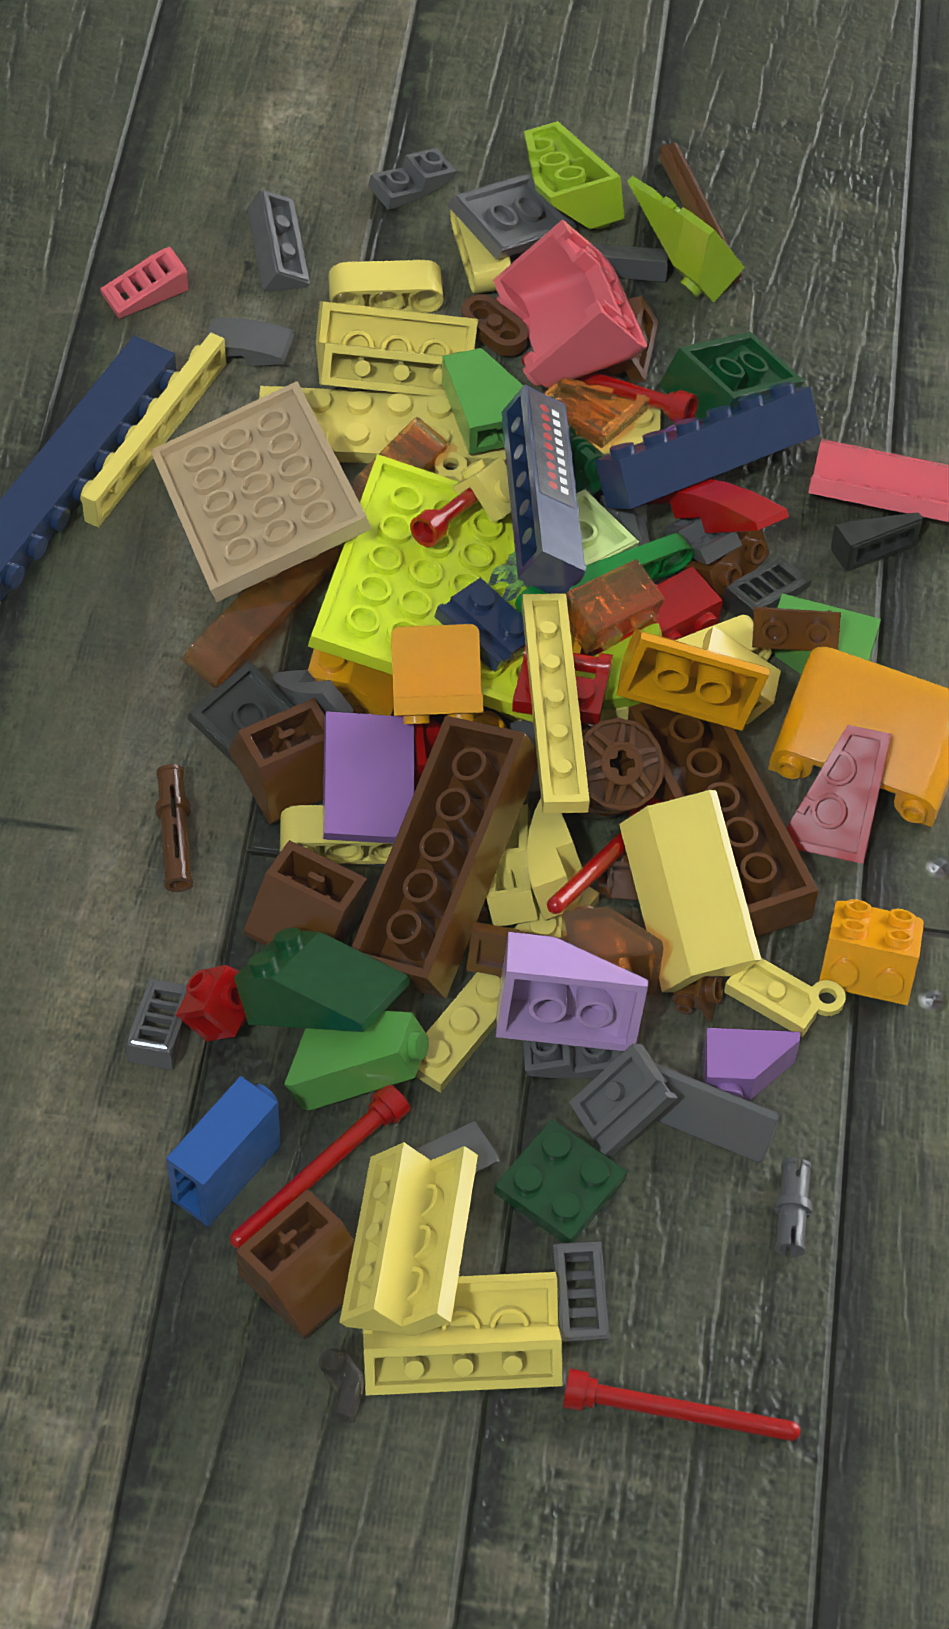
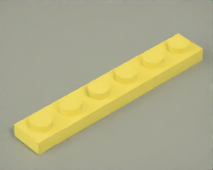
[80,332,226,528]
[522,594,590,813]
[416,880,599,1093]

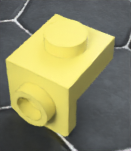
[452,456,511,523]

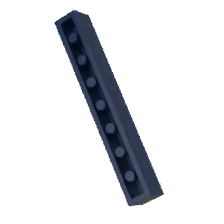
[0,336,177,602]

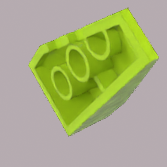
[524,121,625,229]
[627,176,745,303]

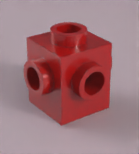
[175,965,247,1041]

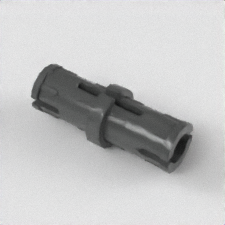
[774,1157,812,1257]

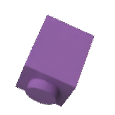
[703,1028,800,1101]

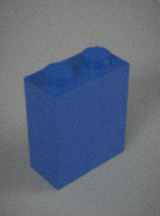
[166,1076,281,1227]

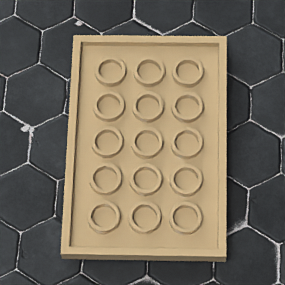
[150,381,372,602]

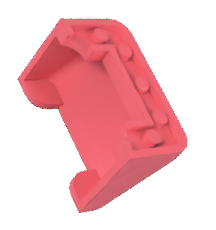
[493,219,647,388]

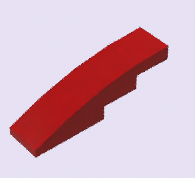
[646,479,789,533]

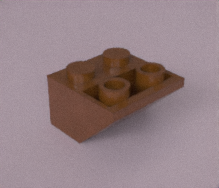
[228,698,325,825]
[244,840,368,946]
[236,1189,355,1340]

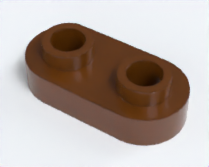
[461,294,528,356]

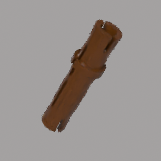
[155,764,193,892]

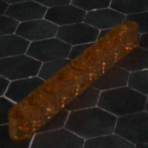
[182,416,449,689]

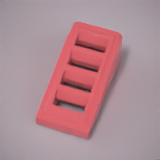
[101,246,189,319]

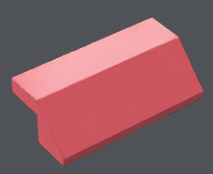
[808,439,949,522]

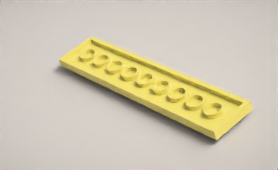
[259,386,660,467]

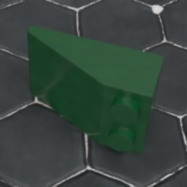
[658,332,804,420]
[234,928,410,1032]

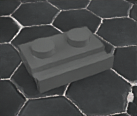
[569,1043,677,1157]

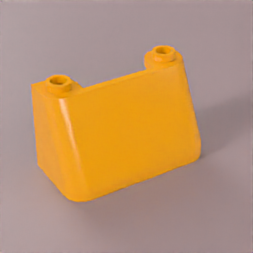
[768,647,949,827]

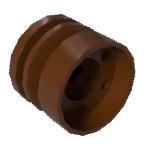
[577,718,665,820]

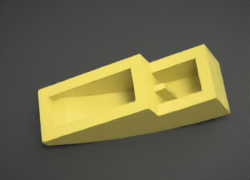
[526,798,582,920]
[486,804,538,926]

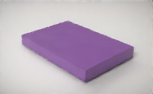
[323,711,414,844]

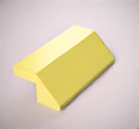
[316,301,478,396]
[619,790,761,992]
[339,1142,478,1336]
[363,1272,563,1395]

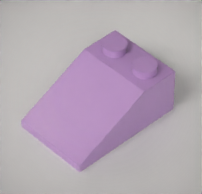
[496,932,648,1051]

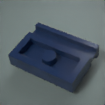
[434,578,525,672]

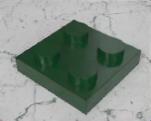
[494,1119,627,1244]

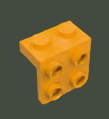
[391,624,483,724]
[819,899,924,1006]

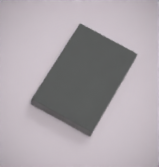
[448,173,577,260]

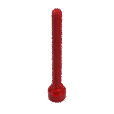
[522,352,698,422]
[410,460,507,547]
[547,797,662,914]
[230,1085,411,1249]
[562,1368,801,1441]

